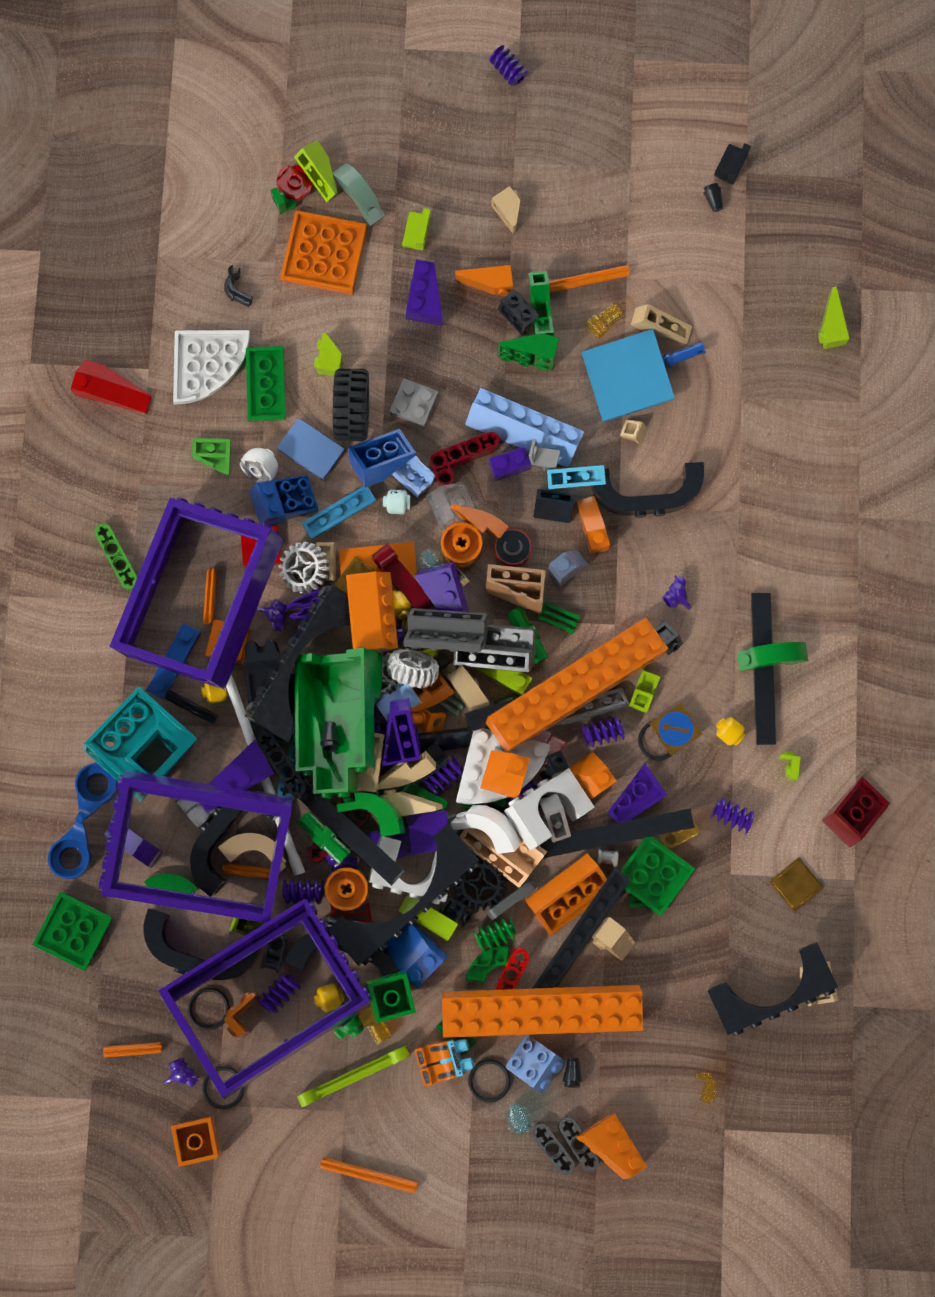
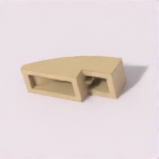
[378,751,436,789]

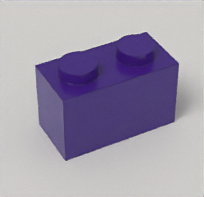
[489,447,531,482]

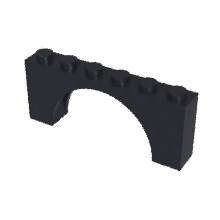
[708,941,838,1036]

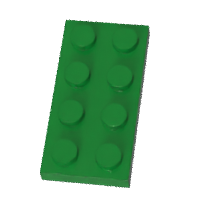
[246,346,286,422]

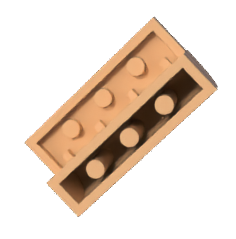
[460,804,547,888]

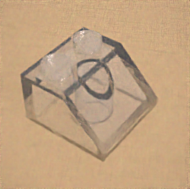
[426,482,477,530]

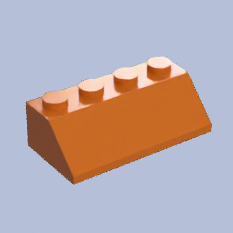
[346,572,398,653]
[525,853,607,936]

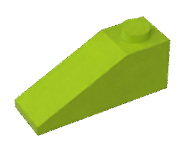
[294,140,338,203]
[818,286,849,349]
[473,667,533,697]

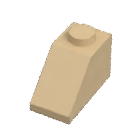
[491,186,521,233]

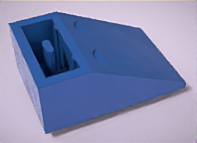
[249,475,319,525]

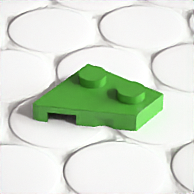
[192,438,231,476]

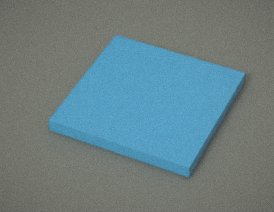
[582,329,675,423]

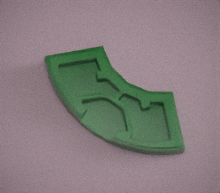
[143,874,199,894]
[465,946,510,983]

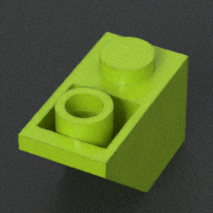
[314,333,343,377]

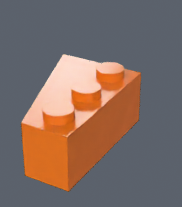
[576,1114,647,1179]

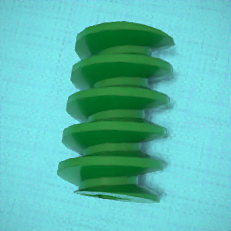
[473,916,516,952]

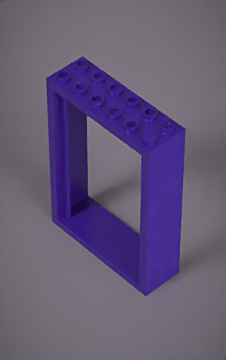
[109,497,284,690]
[98,770,292,923]
[158,899,371,1099]

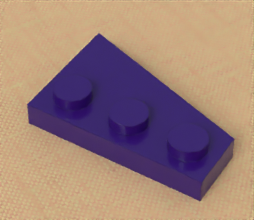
[608,763,667,824]

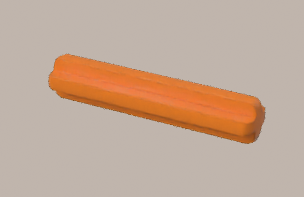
[203,568,218,625]
[222,863,280,880]
[103,1042,163,1058]

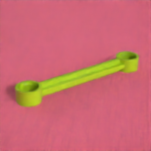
[297,1045,411,1107]

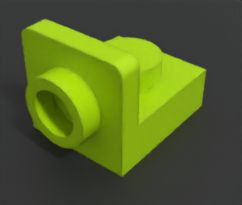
[778,752,801,782]

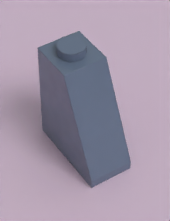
[548,550,589,587]

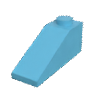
[547,465,606,489]

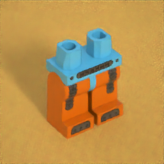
[414,1037,474,1087]

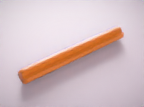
[549,265,630,292]
[320,1157,418,1193]

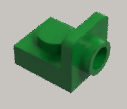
[270,187,296,215]

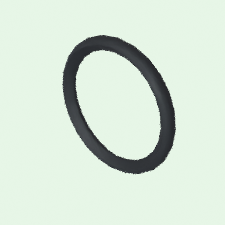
[638,721,672,761]
[188,988,230,1030]
[468,1059,510,1103]
[202,1066,244,1109]

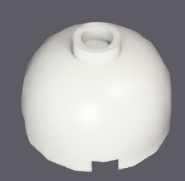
[240,448,278,483]

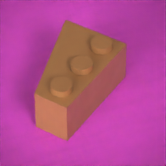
[486,564,545,614]

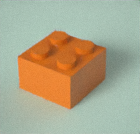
[171,1115,221,1167]

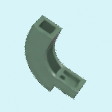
[332,163,385,226]

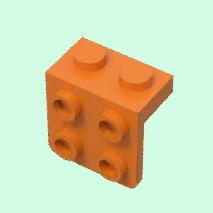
[223,992,261,1038]

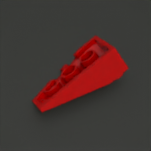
[70,360,152,414]

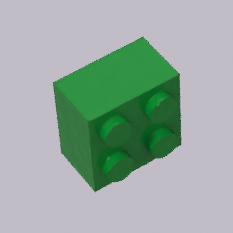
[365,971,416,1023]

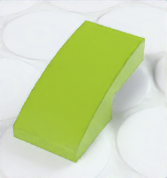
[629,670,661,713]

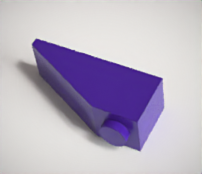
[104,828,163,868]

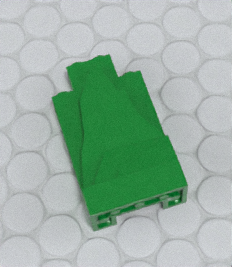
[295,648,382,798]

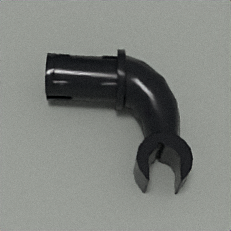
[224,265,253,307]

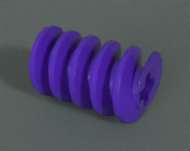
[489,45,529,86]
[582,717,625,747]
[423,755,464,796]
[710,797,754,835]
[283,879,324,905]
[257,971,301,1014]

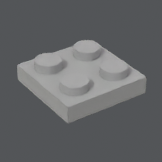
[389,378,438,427]

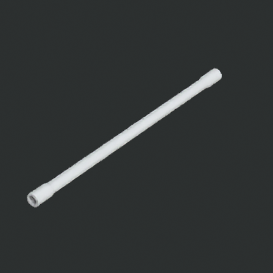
[226,673,305,876]

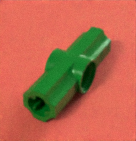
[507,607,549,665]
[297,811,351,864]

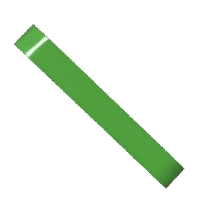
[95,523,137,591]

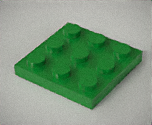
[620,837,695,917]
[32,891,114,971]

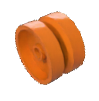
[440,522,483,569]
[325,868,369,914]

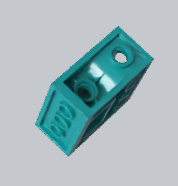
[83,686,197,802]

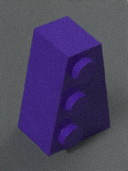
[406,259,443,326]
[414,562,470,612]
[382,698,421,766]

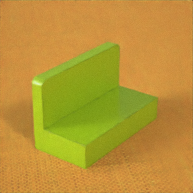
[402,208,431,251]

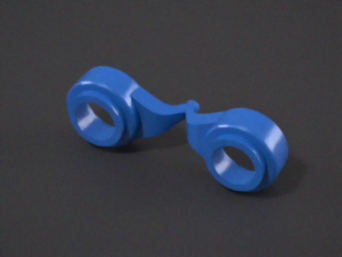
[48,763,118,879]

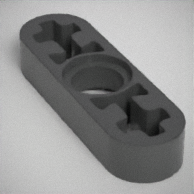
[486,879,537,920]
[559,1117,599,1171]
[532,1123,575,1175]

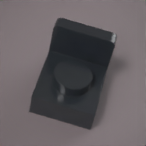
[655,621,683,655]
[540,751,569,780]
[439,895,474,927]

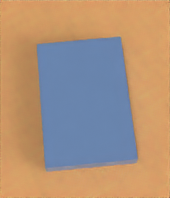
[277,418,345,480]

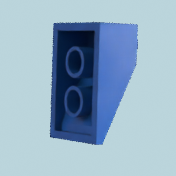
[348,429,416,488]
[385,923,449,989]

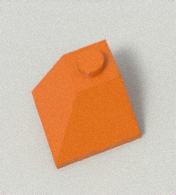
[480,750,530,798]
[569,752,617,801]

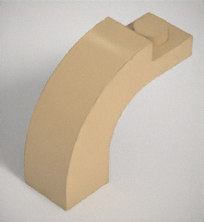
[441,662,491,711]
[218,833,288,873]

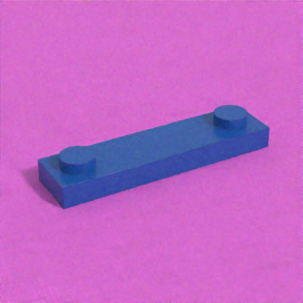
[146,623,201,700]

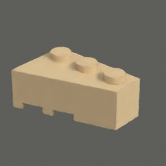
[591,917,636,961]

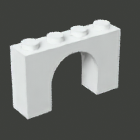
[504,768,594,850]
[368,836,449,905]

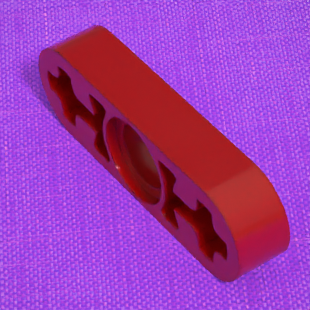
[494,947,529,990]

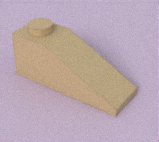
[631,304,692,344]
[381,789,443,816]

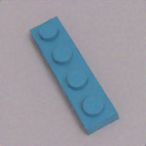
[302,486,376,540]

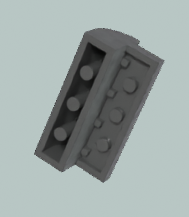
[404,608,488,653]
[454,624,536,672]

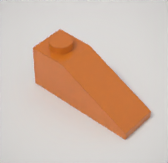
[455,265,513,296]
[576,496,610,555]

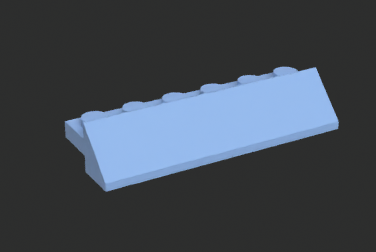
[465,388,584,468]

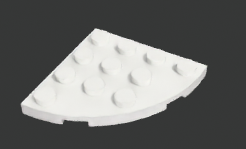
[173,330,250,405]
[456,728,550,805]

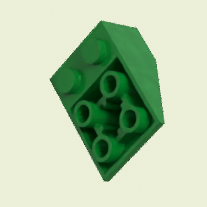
[498,333,559,371]

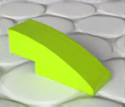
[398,894,458,941]

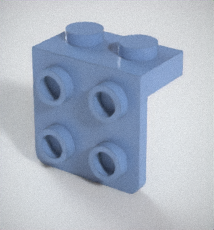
[506,1035,565,1094]

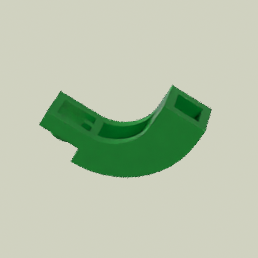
[529,271,554,336]
[737,642,809,672]
[337,792,405,837]

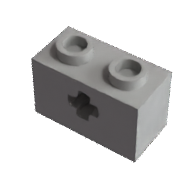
[539,794,571,843]

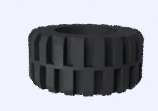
[332,368,370,442]

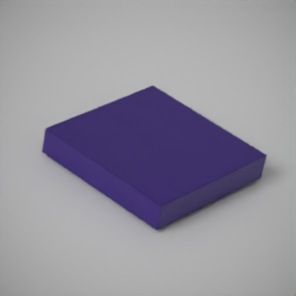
[407,810,448,854]

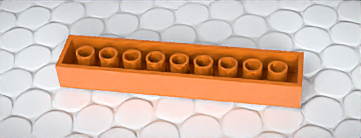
[486,618,668,753]
[442,985,643,1037]

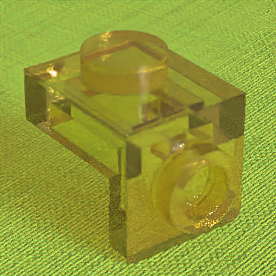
[694,1071,717,1104]

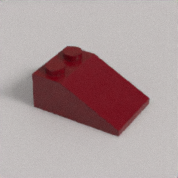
[821,776,890,848]

